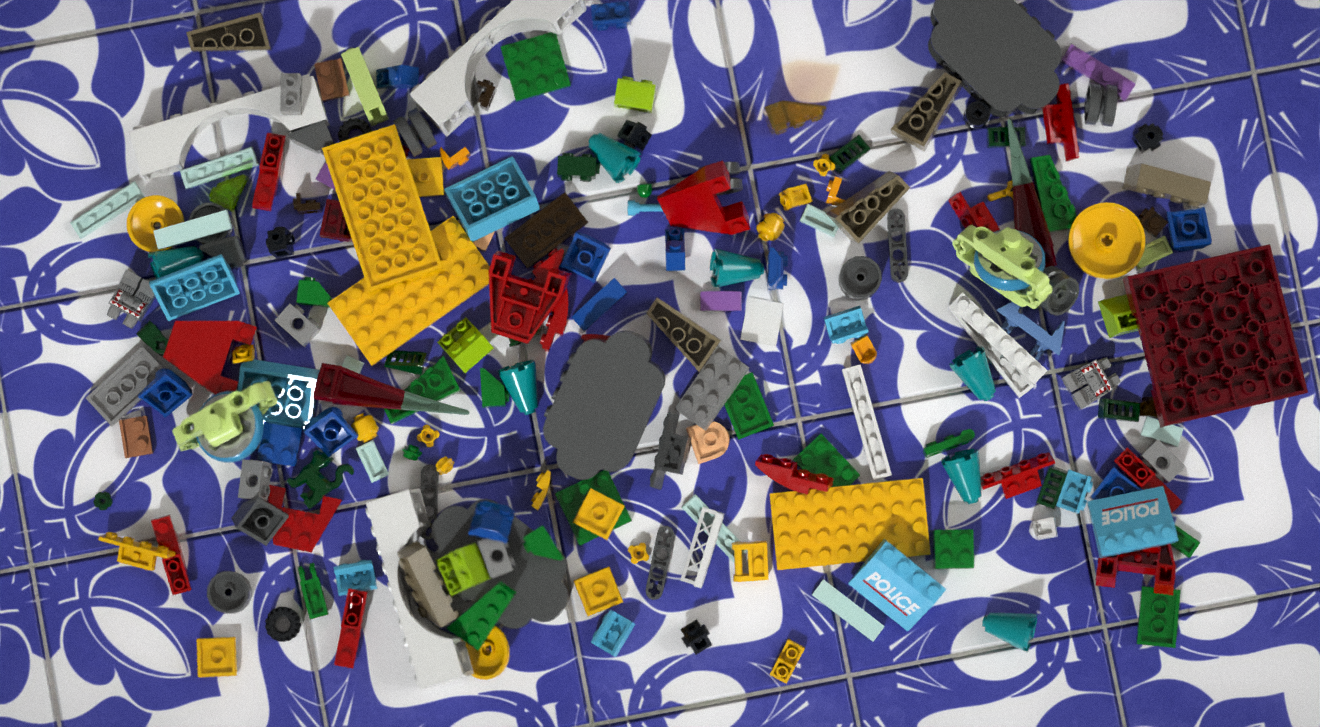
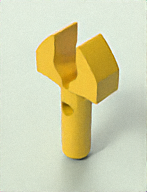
[987,180,1013,202]

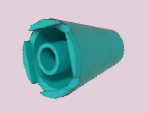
[588,133,641,183]
[148,246,204,279]
[710,249,764,287]
[949,346,996,401]
[498,360,538,415]
[941,449,982,504]
[982,613,1037,652]

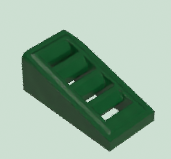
[986,127,1026,148]
[829,135,871,174]
[384,351,427,375]
[1098,398,1140,422]
[1036,465,1067,509]

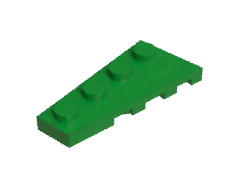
[1030,155,1077,233]
[384,356,461,424]
[447,581,516,650]

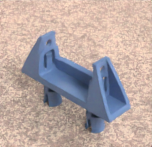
[996,302,1065,361]

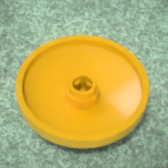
[1068,202,1145,279]

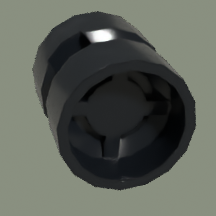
[963,101,990,130]

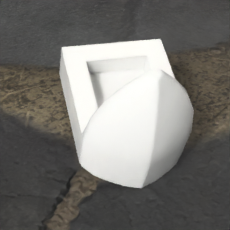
[1029,517,1058,540]

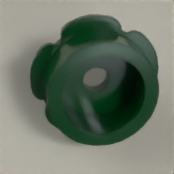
[93,492,113,511]

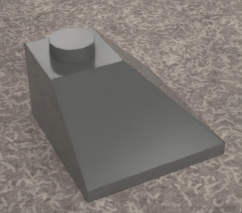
[288,120,335,155]
[200,235,247,269]
[231,496,289,546]

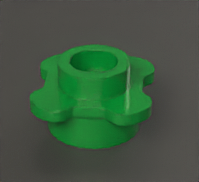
[402,445,422,461]

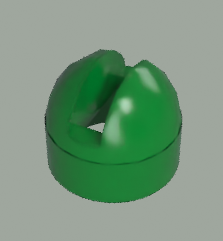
[637,184,652,198]

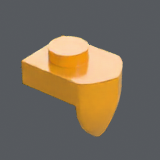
[440,147,471,170]
[826,176,845,206]
[850,334,877,364]

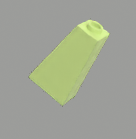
[341,47,389,127]

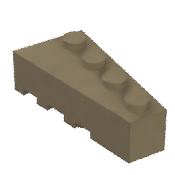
[186,12,272,52]
[891,73,962,152]
[1122,163,1211,208]
[826,171,910,243]
[646,297,721,372]
[397,541,460,627]

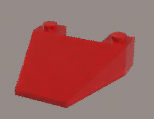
[657,160,750,235]
[488,251,571,344]
[163,321,257,395]
[1096,544,1176,595]

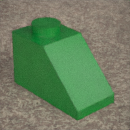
[297,277,332,307]
[480,368,509,408]
[522,525,564,561]

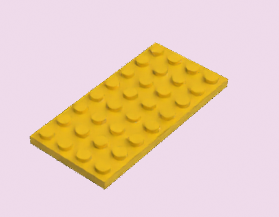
[322,124,443,293]
[327,216,490,366]
[769,478,931,570]

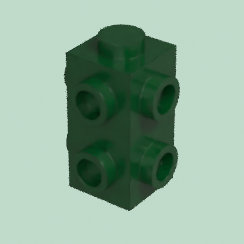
[557,153,600,182]

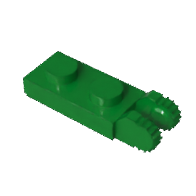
[923,429,975,458]
[298,563,329,620]

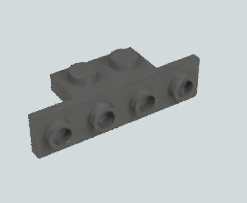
[650,412,691,490]

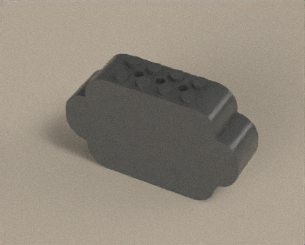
[928,0,1062,117]
[543,330,665,480]
[432,499,569,629]

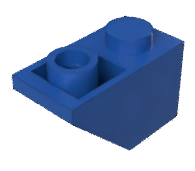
[376,65,419,89]
[665,228,685,271]

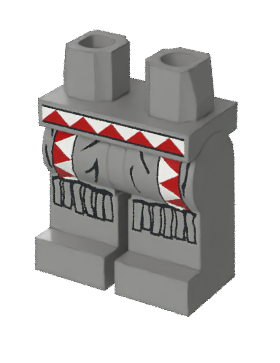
[107,269,156,329]
[1061,357,1121,410]

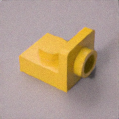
[779,184,812,211]

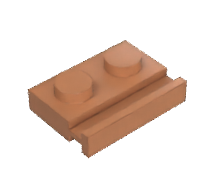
[314,58,350,102]
[119,416,154,459]

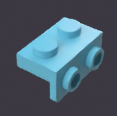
[823,306,869,344]
[1056,470,1093,514]
[334,560,377,596]
[591,610,635,657]

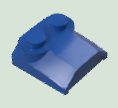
[1167,207,1212,251]
[560,232,611,283]
[767,248,788,290]
[138,368,193,418]
[304,407,358,457]
[258,422,303,466]
[1089,467,1143,500]
[468,500,515,543]

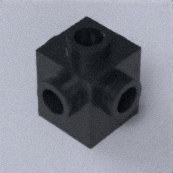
[617,119,652,151]
[1131,123,1164,154]
[266,227,295,259]
[680,619,712,655]

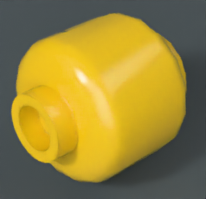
[756,212,785,241]
[351,413,379,443]

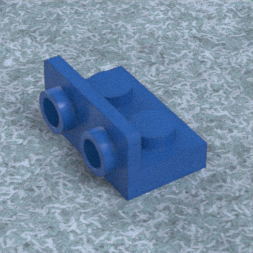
[591,1,631,31]

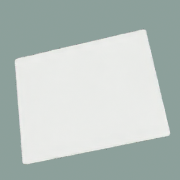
[741,297,784,346]

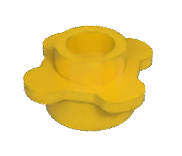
[813,154,836,176]
[417,425,440,447]
[435,456,455,475]
[628,543,649,564]

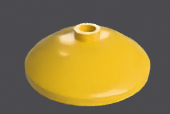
[127,195,185,252]
[465,625,510,680]

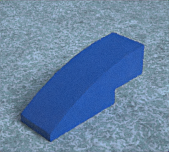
[572,278,627,331]

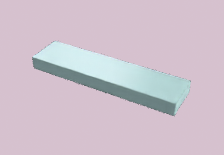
[180,147,259,189]
[70,181,145,239]
[153,210,232,250]
[681,494,747,563]
[812,579,885,642]

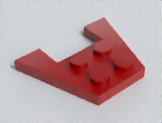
[268,485,343,553]

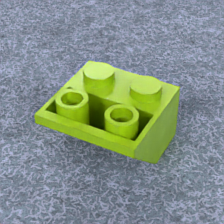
[614,76,656,113]
[1098,294,1138,338]
[437,317,494,373]
[436,543,491,596]

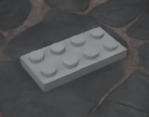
[86,346,163,427]
[675,346,750,431]

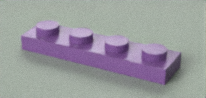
[1061,44,1136,101]

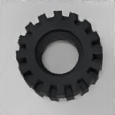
[338,118,372,142]
[265,607,301,642]

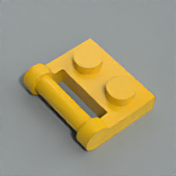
[732,541,769,582]

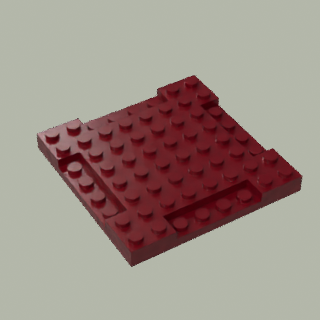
[1123,244,1308,428]

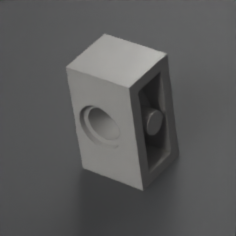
[280,73,302,115]
[275,304,320,347]
[1139,439,1185,483]
[238,459,273,501]
[478,538,516,579]

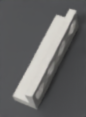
[680,507,725,588]

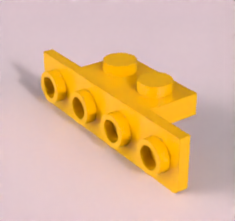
[98,532,175,571]

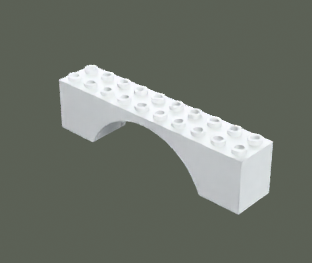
[410,0,587,137]
[129,74,330,181]
[366,489,474,690]

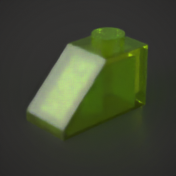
[209,174,249,213]

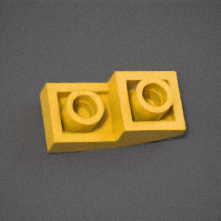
[233,344,255,364]
[531,470,551,511]
[769,638,805,684]

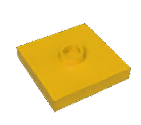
[407,157,444,197]
[573,488,625,540]
[573,566,623,616]
[196,637,237,677]

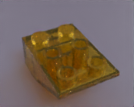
[763,100,826,135]

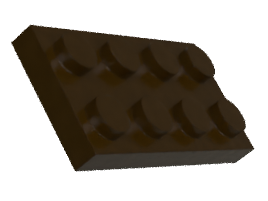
[504,192,588,269]

